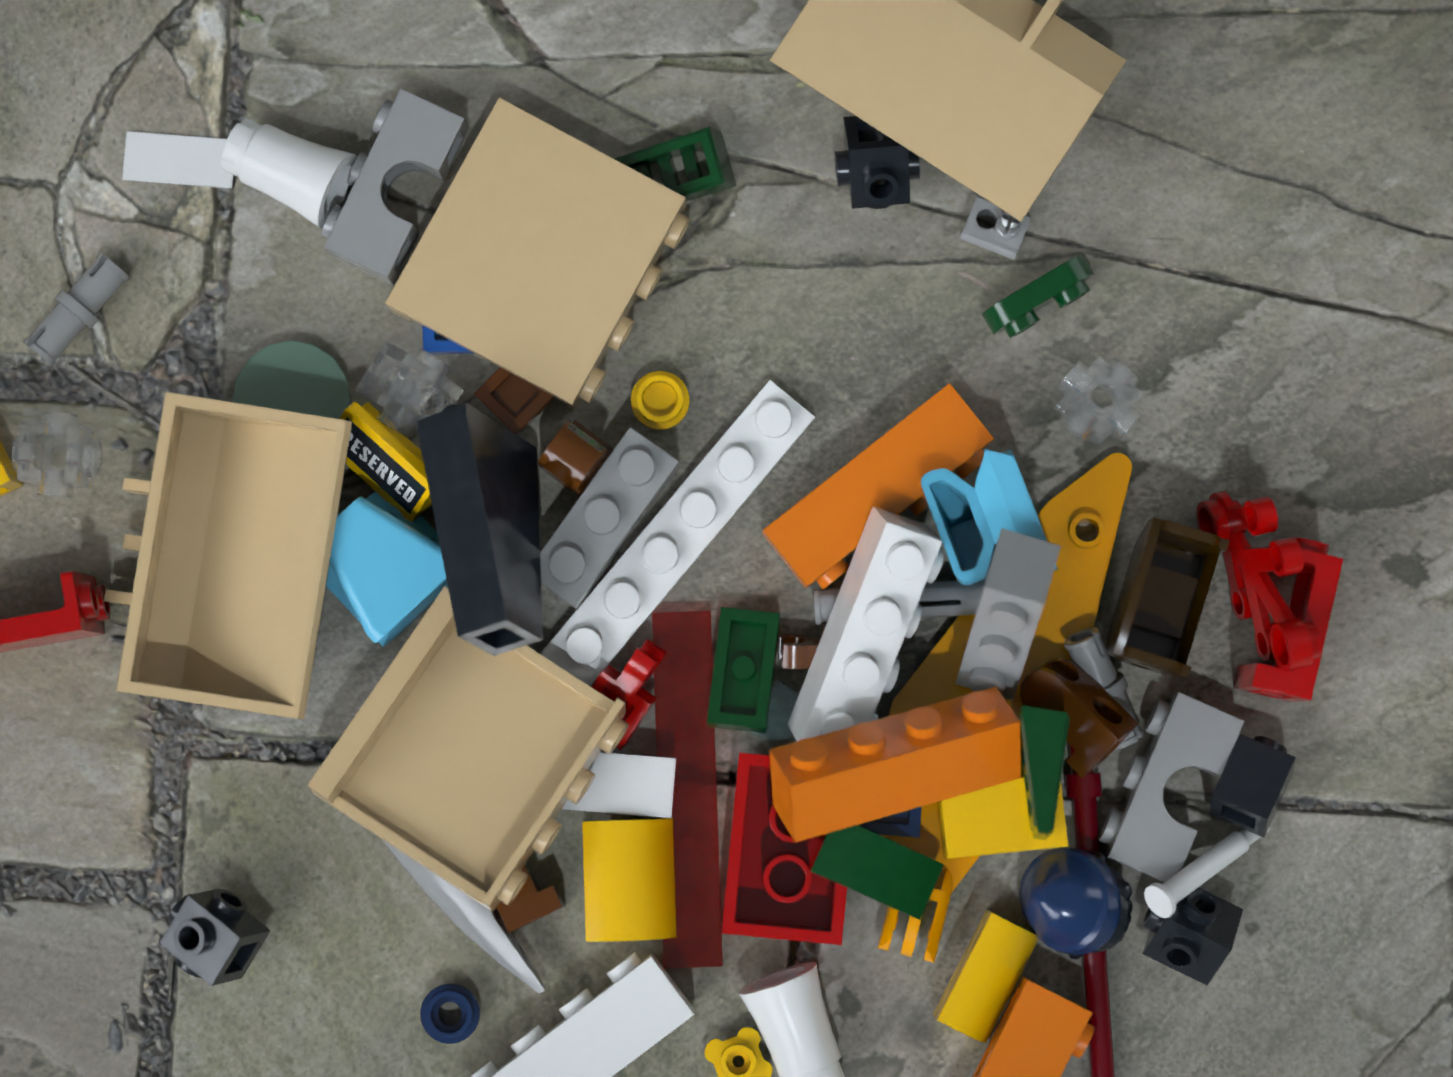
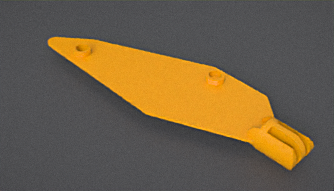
[877,453,1132,963]

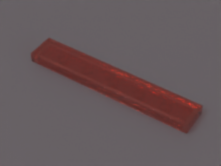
[652,611,723,969]

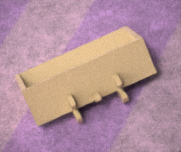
[770,0,1127,222]
[104,392,352,720]

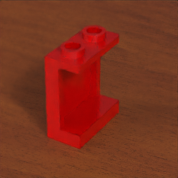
[1233,537,1344,702]
[0,570,111,653]

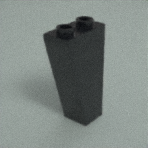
[417,403,543,656]

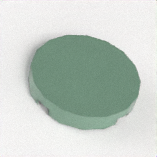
[233,340,352,419]

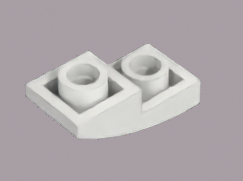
[562,752,676,818]

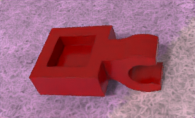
[592,639,667,751]

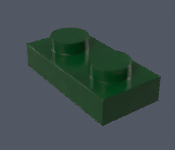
[707,607,781,733]

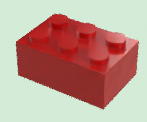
[721,752,847,945]

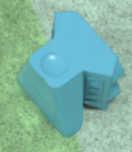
[921,449,1058,585]
[326,492,448,647]

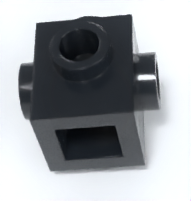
[834,116,920,209]
[1142,887,1243,985]
[160,888,271,986]

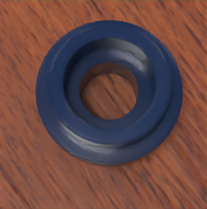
[420,983,480,1044]

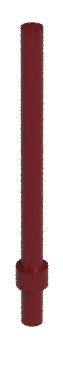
[1065,744,1115,1077]

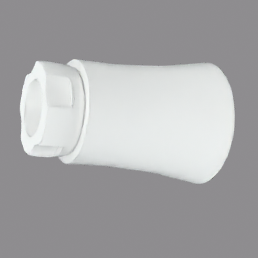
[220,118,357,229]
[738,962,844,1077]

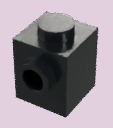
[1209,734,1296,838]

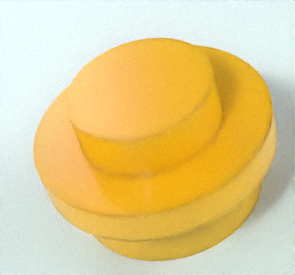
[631,371,690,430]

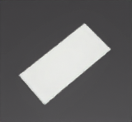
[122,131,233,189]

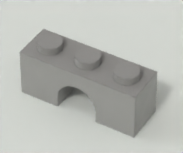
[321,88,469,286]
[540,427,680,609]
[955,528,1061,701]
[1098,692,1245,882]

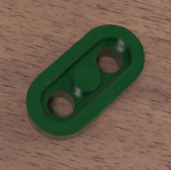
[982,254,1094,339]

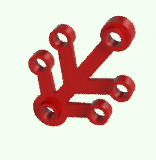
[1197,491,1322,671]

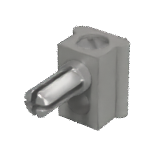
[960,196,1031,260]

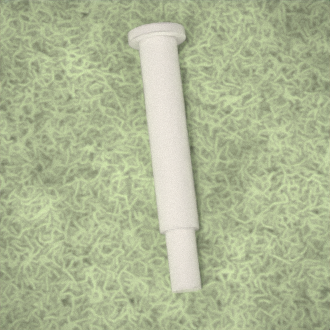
[1144,829,1269,918]

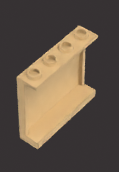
[385,97,691,411]
[307,586,629,912]

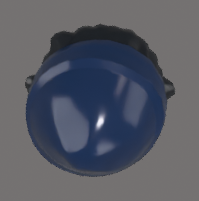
[1019,848,1133,959]

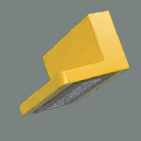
[339,402,432,523]

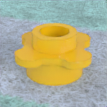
[704,1027,772,1077]

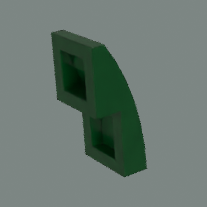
[810,825,944,920]

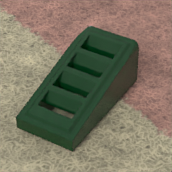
[614,127,736,201]
[1018,706,1070,840]

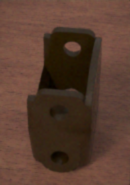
[1106,517,1230,678]

